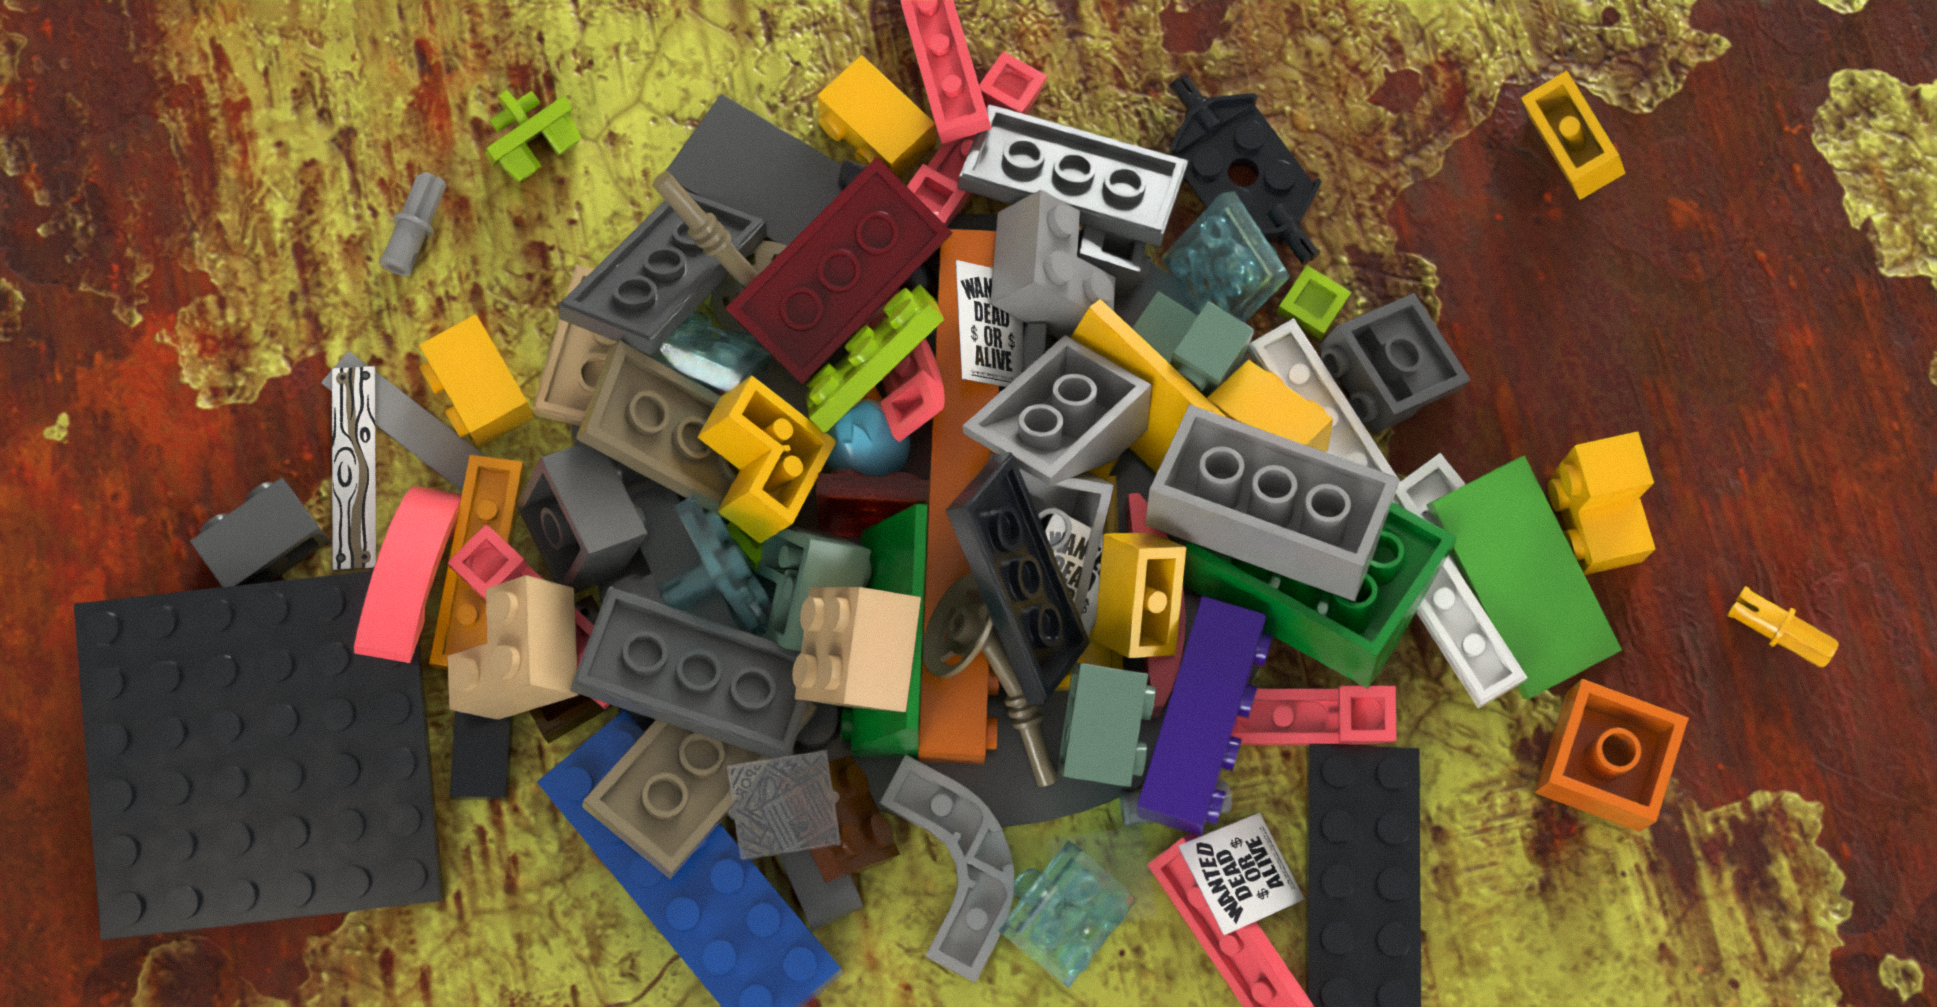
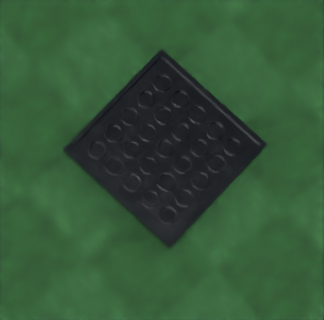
[74,571,444,940]

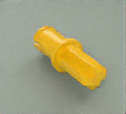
[1727,586,1839,668]

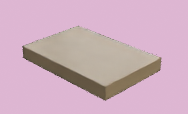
[532,265,666,426]

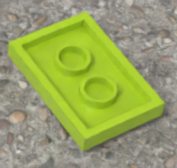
[805,284,944,434]

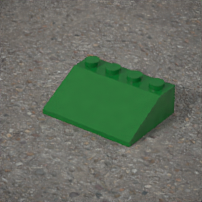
[1183,502,1457,689]
[841,504,927,760]

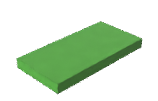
[1426,455,1622,699]

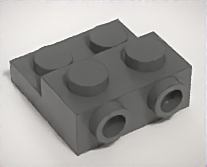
[1319,293,1471,434]

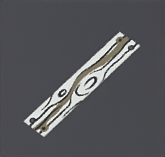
[332,366,376,570]

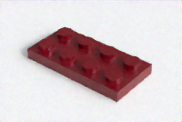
[725,157,952,385]

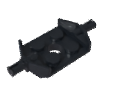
[1168,74,1321,266]

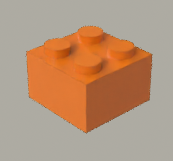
[1534,679,1689,832]

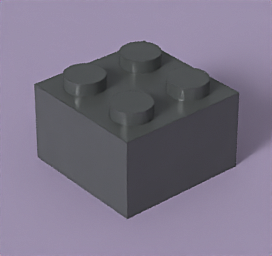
[516,444,648,594]

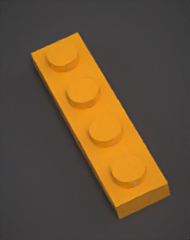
[429,454,526,670]

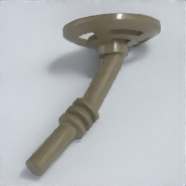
[652,171,787,345]
[923,573,1058,787]

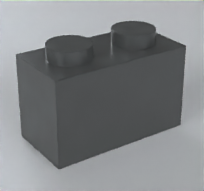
[190,477,330,587]

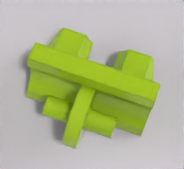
[484,90,581,184]

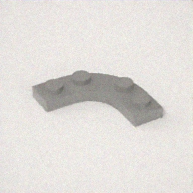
[879,754,1014,984]

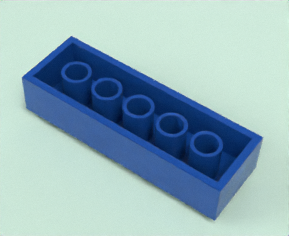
[537,710,843,1007]

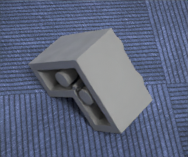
[990,189,1116,340]

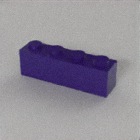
[1137,596,1273,836]

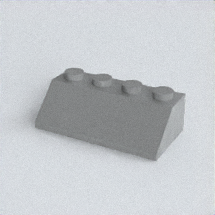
[1145,404,1400,601]

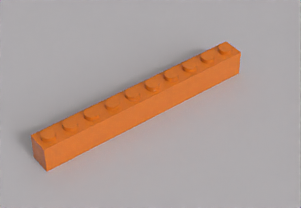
[918,229,999,765]

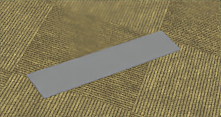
[321,351,487,491]

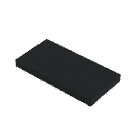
[946,452,1090,705]

